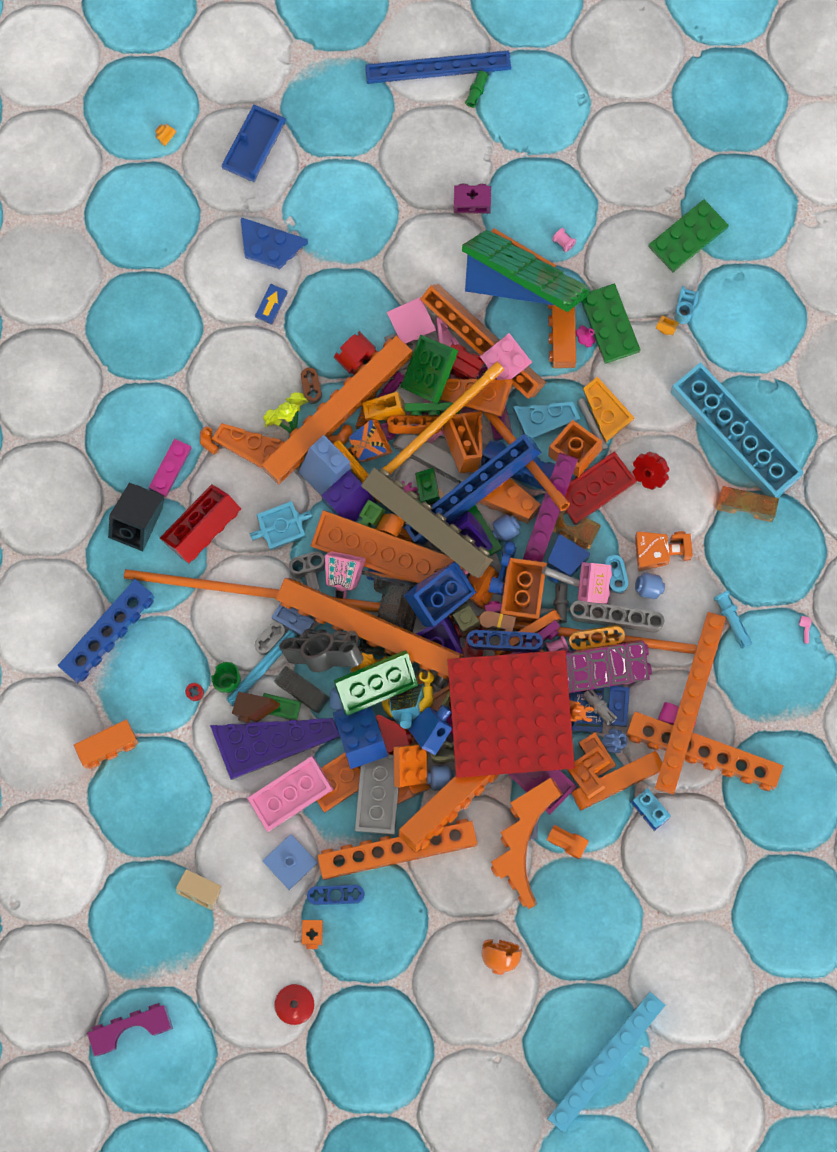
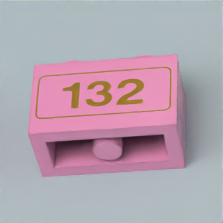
[578,562,612,604]

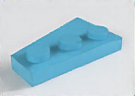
[513,402,580,440]

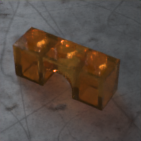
[716,486,779,522]
[553,510,601,549]

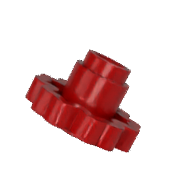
[632,451,670,490]

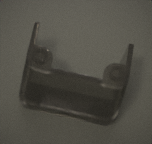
[357,570,418,656]

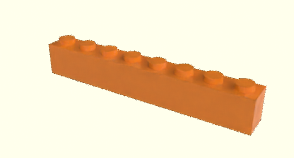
[420,284,547,399]

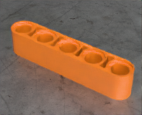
[571,751,662,811]

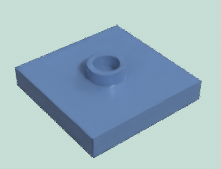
[262,834,318,890]

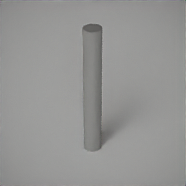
[577,398,608,451]
[542,567,580,588]

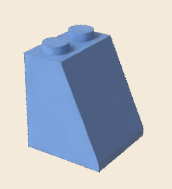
[299,435,352,495]

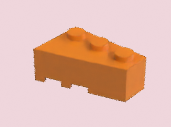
[442,411,482,474]
[478,478,541,524]

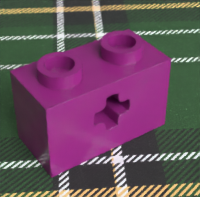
[454,183,491,214]

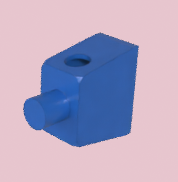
[546,534,590,584]
[408,705,452,755]

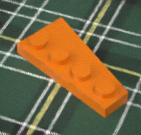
[440,379,513,417]
[212,423,282,469]

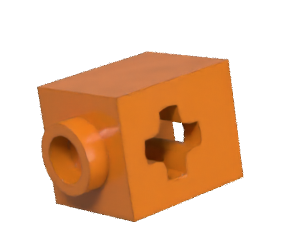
[302,920,323,949]

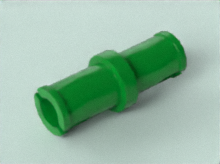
[465,71,489,108]

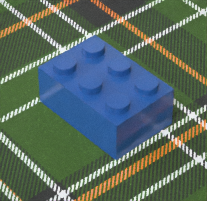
[333,706,388,769]

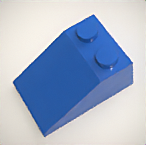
[403,561,476,627]

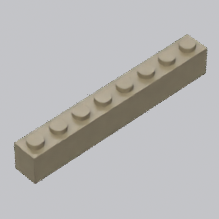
[361,468,493,578]

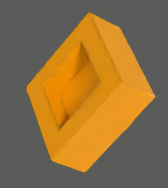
[655,315,679,336]

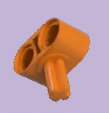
[376,513,413,542]

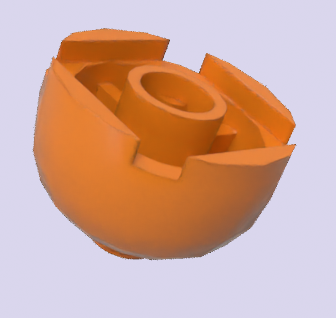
[482,939,523,975]

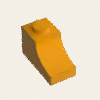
[362,391,407,422]

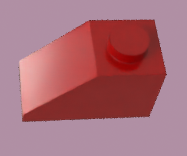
[376,715,413,755]

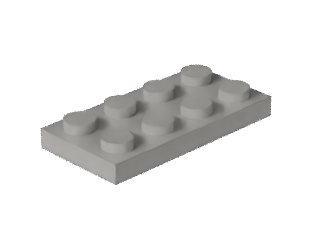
[355,754,399,835]

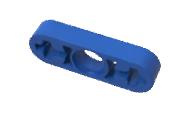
[307,885,365,905]

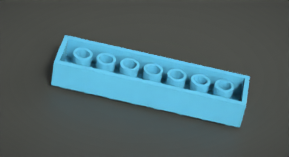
[670,362,804,502]

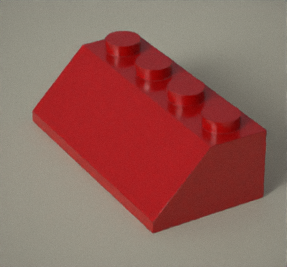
[160,484,241,563]

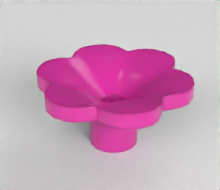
[575,326,596,348]

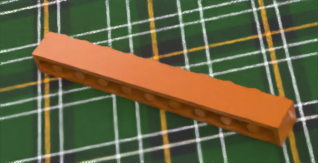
[262,336,412,485]
[276,578,463,679]

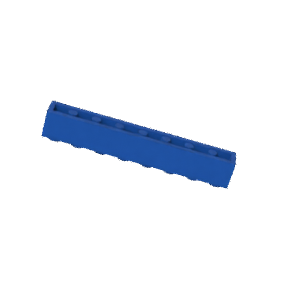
[404,434,542,545]

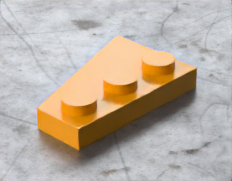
[583,377,635,443]

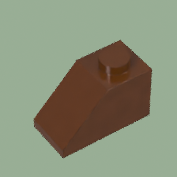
[232,691,280,723]

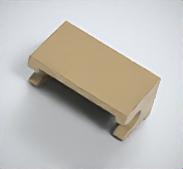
[176,869,221,910]

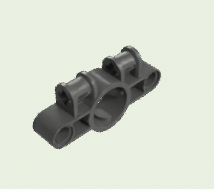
[279,629,364,672]

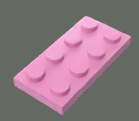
[247,756,334,832]

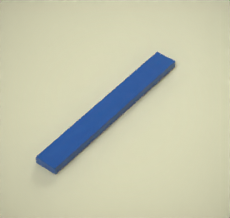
[365,50,511,84]

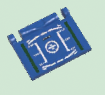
[569,687,604,733]

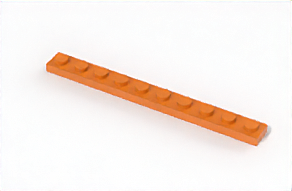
[655,612,726,795]

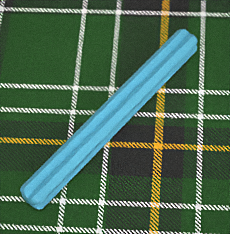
[226,630,297,706]

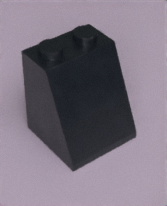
[108,483,164,552]

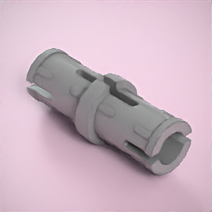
[583,689,617,725]

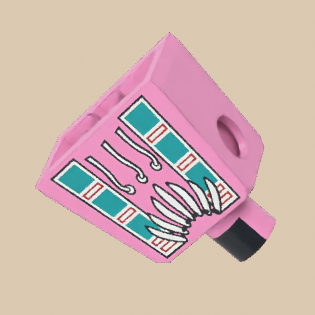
[325,551,366,599]

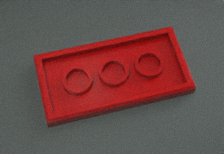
[564,451,637,525]

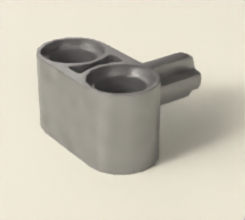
[289,552,325,590]

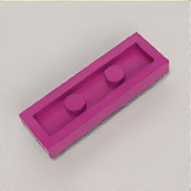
[149,439,192,497]

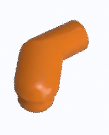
[328,425,353,444]
[200,426,219,455]

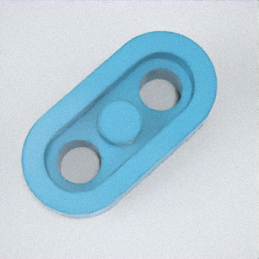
[605,555,629,593]

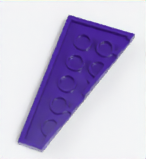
[210,718,340,780]

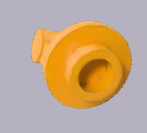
[155,124,176,146]

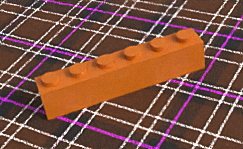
[399,774,499,852]

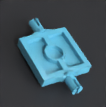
[249,501,313,551]

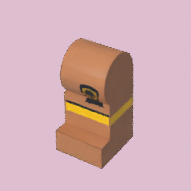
[479,611,516,632]

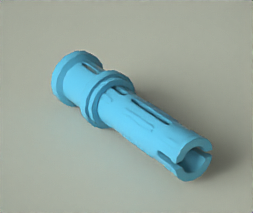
[714,590,753,649]

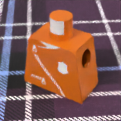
[635,532,680,571]

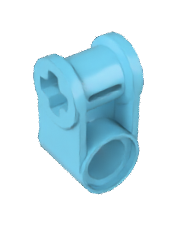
[674,286,700,324]

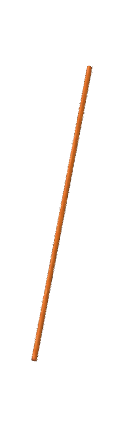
[124,569,696,654]

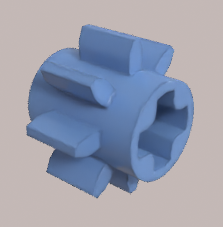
[603,729,627,753]

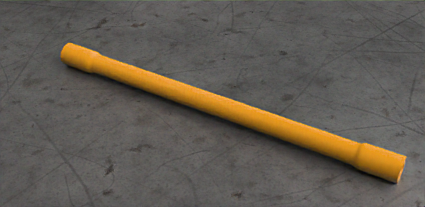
[383,361,505,475]

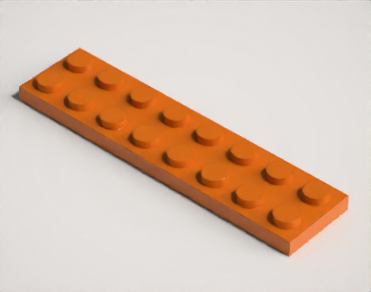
[311,510,463,585]

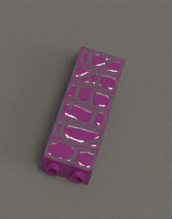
[566,640,652,693]

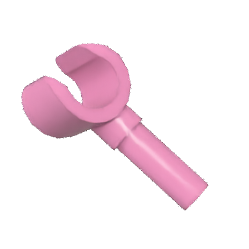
[799,616,811,644]

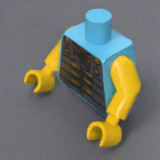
[381,671,434,728]

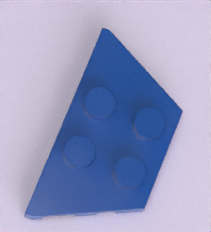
[241,218,308,269]

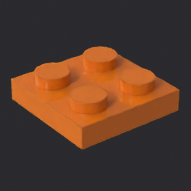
[394,744,427,787]

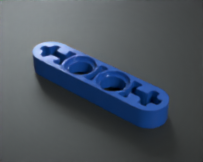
[467,630,543,652]

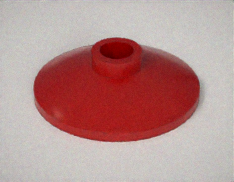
[275,984,315,1025]

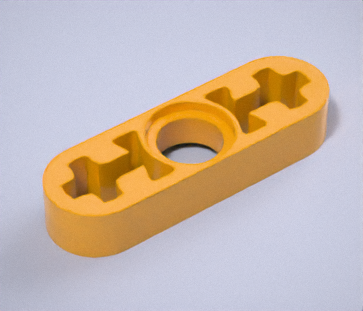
[569,625,625,650]

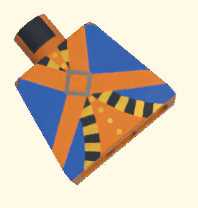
[348,420,393,462]

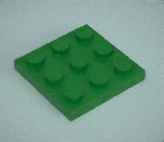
[400,335,459,404]

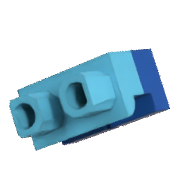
[630,788,671,831]

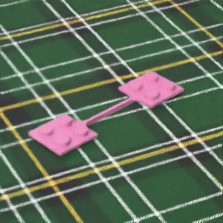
[387,297,475,414]
[408,333,532,443]

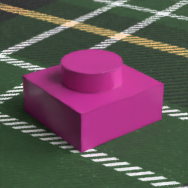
[485,601,502,614]

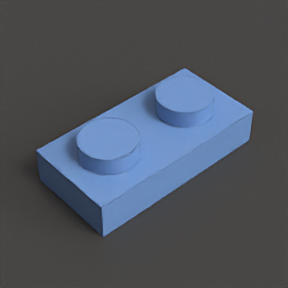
[271,604,315,636]

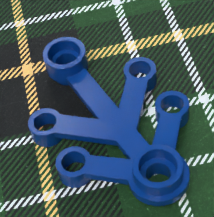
[489,542,517,596]

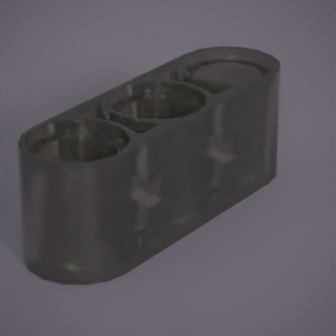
[274,666,330,714]

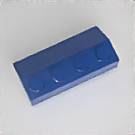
[481,440,555,492]

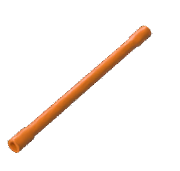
[483,412,570,511]

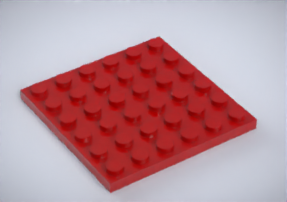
[447,650,575,778]

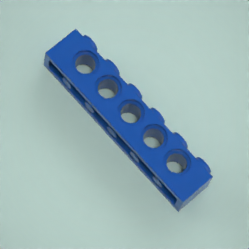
[57,579,155,684]

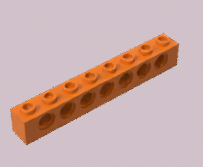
[626,711,784,791]
[318,819,477,880]

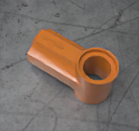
[547,825,589,859]

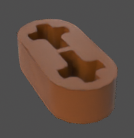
[301,368,322,404]

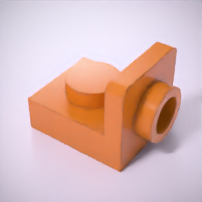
[670,531,693,561]

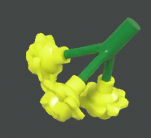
[263,392,308,433]

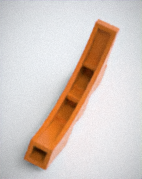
[491,778,563,909]

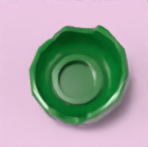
[211,662,241,693]

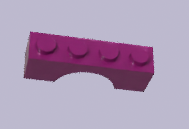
[87,1003,173,1057]

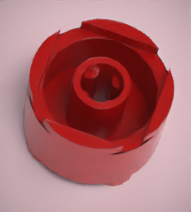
[334,331,376,375]

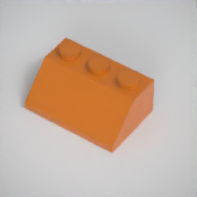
[501,558,547,623]

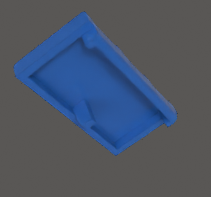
[221,104,287,182]

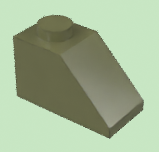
[449,601,480,638]

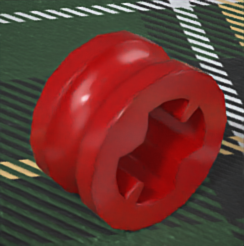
[185,683,204,701]

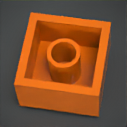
[548,420,603,477]

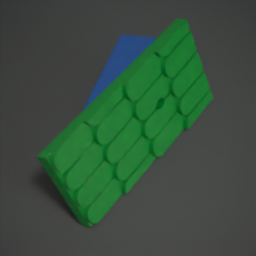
[462,230,589,312]

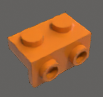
[468,566,499,609]

